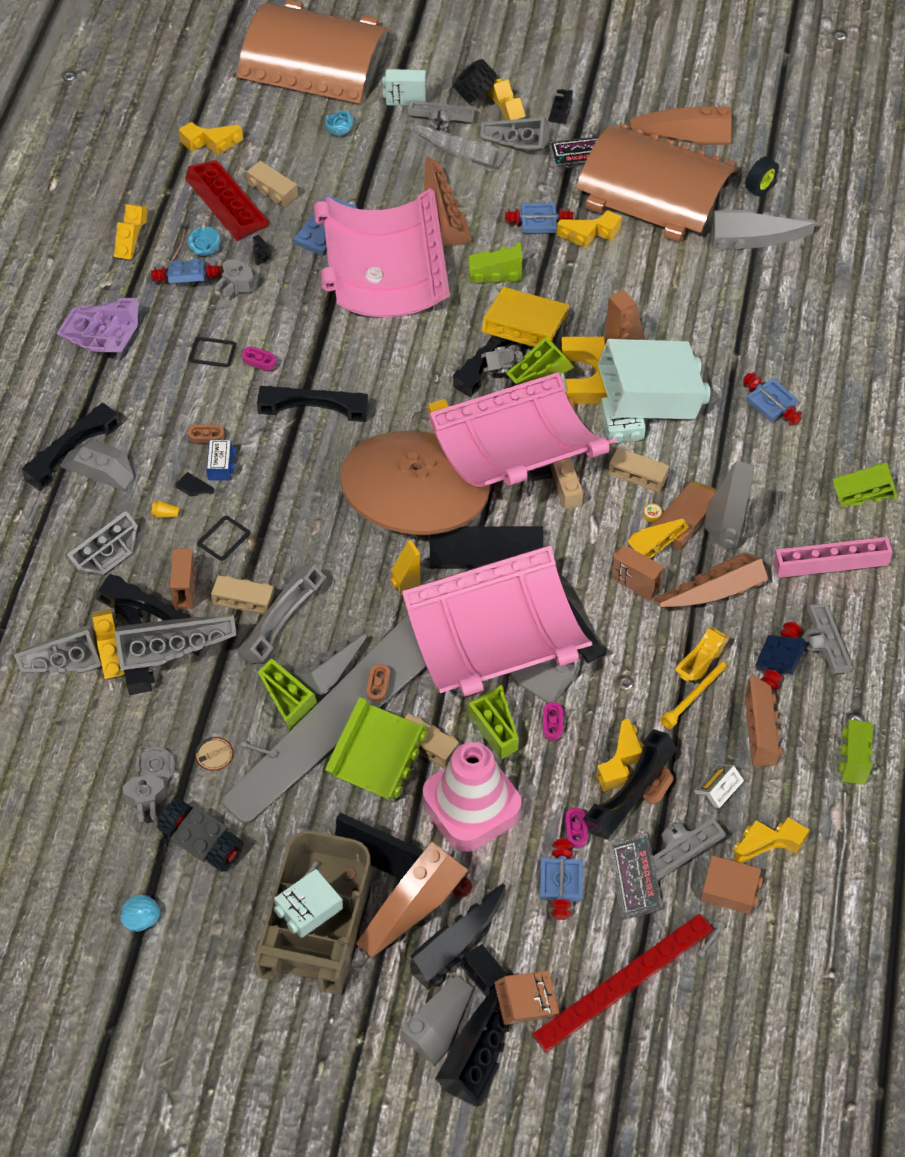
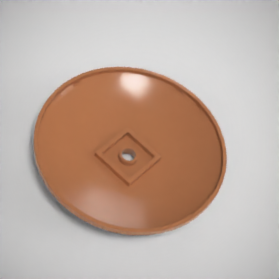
[340,431,490,535]

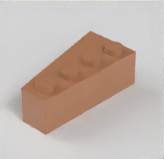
[604,289,645,344]

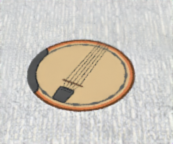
[195,737,233,771]

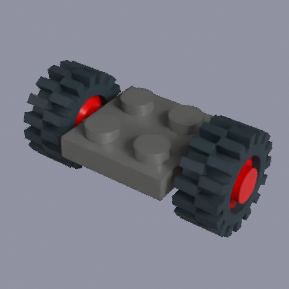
[157,798,243,872]

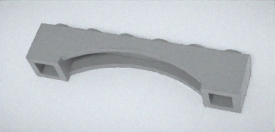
[237,564,326,664]

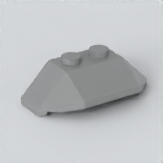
[60,440,134,491]
[66,511,138,575]

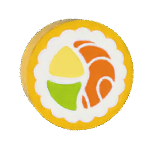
[643,504,662,523]

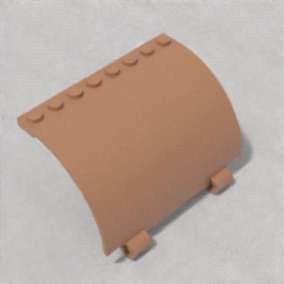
[237,0,391,104]
[576,123,741,243]

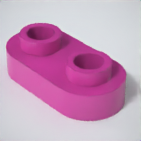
[242,347,276,371]
[543,702,563,741]
[565,808,588,848]

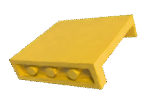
[482,287,570,347]

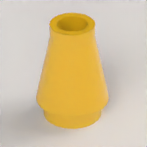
[151,500,179,518]

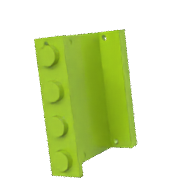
[325,697,428,802]

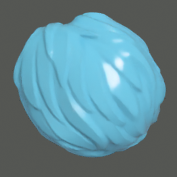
[325,110,353,136]
[188,226,220,256]
[120,895,160,932]

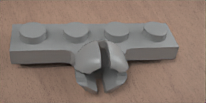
[408,101,475,130]
[803,603,853,674]
[651,818,726,881]

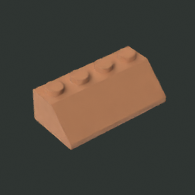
[745,676,782,766]

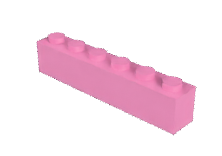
[773,537,893,578]

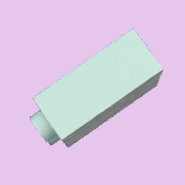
[598,339,710,419]

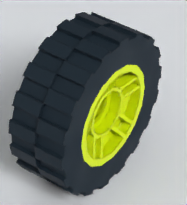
[745,156,779,196]

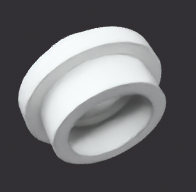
[365,267,383,283]

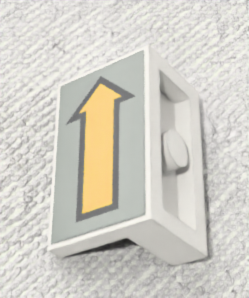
[694,764,744,808]

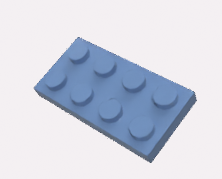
[293,195,357,256]

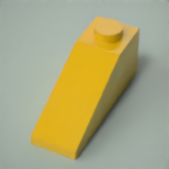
[627,518,689,559]
[390,540,421,595]

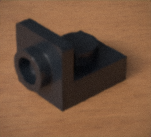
[252,234,271,266]

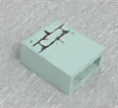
[382,69,426,106]
[600,397,646,443]
[274,869,343,938]

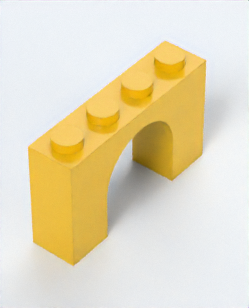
[561,337,607,404]

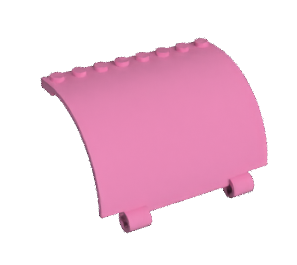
[314,188,450,317]
[428,372,617,487]
[401,545,592,697]

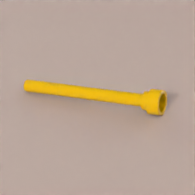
[660,661,727,729]

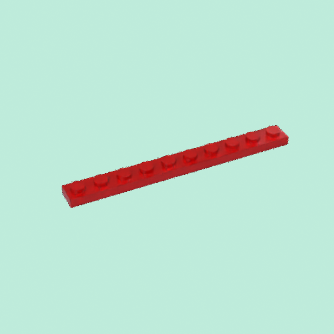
[532,913,713,1053]

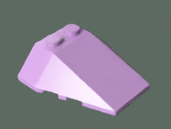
[56,298,138,352]

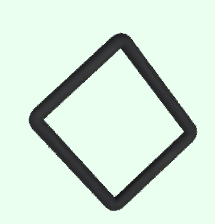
[189,336,236,367]
[197,516,250,561]

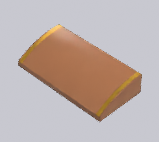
[651,481,717,551]

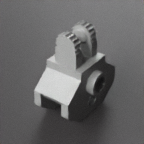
[214,260,254,297]
[481,347,522,374]
[122,774,166,822]

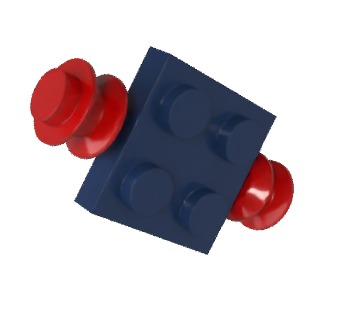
[755,622,806,690]

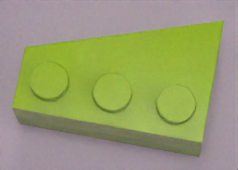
[468,242,522,283]
[506,337,574,385]
[832,462,898,507]
[258,658,317,730]
[468,685,519,760]
[838,719,873,785]

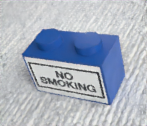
[206,440,236,481]

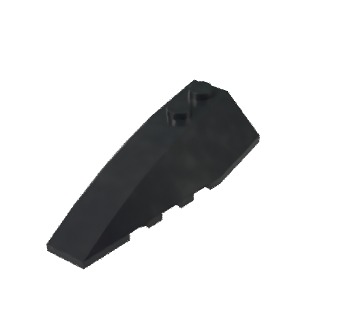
[557,570,604,664]
[410,883,506,990]
[435,973,511,1107]

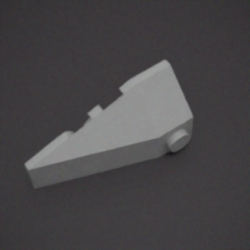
[480,117,550,150]
[14,624,102,673]
[290,634,367,695]
[401,975,473,1066]

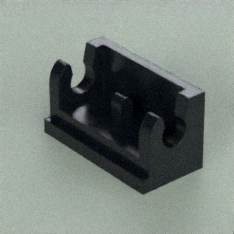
[548,89,573,125]
[460,944,506,997]

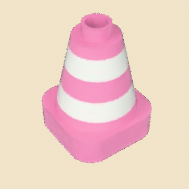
[423,742,521,852]

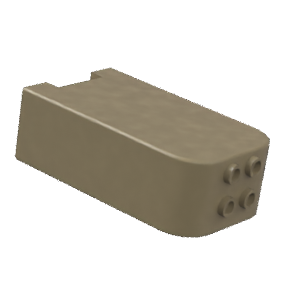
[254,831,372,995]

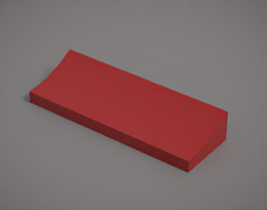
[186,160,269,242]

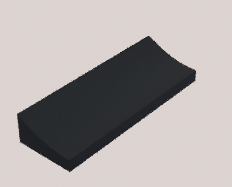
[429,526,543,569]
[335,812,424,880]

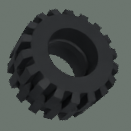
[453,59,497,103]

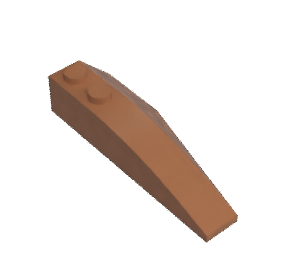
[630,107,732,145]
[424,157,472,246]
[653,552,768,607]
[356,842,469,958]

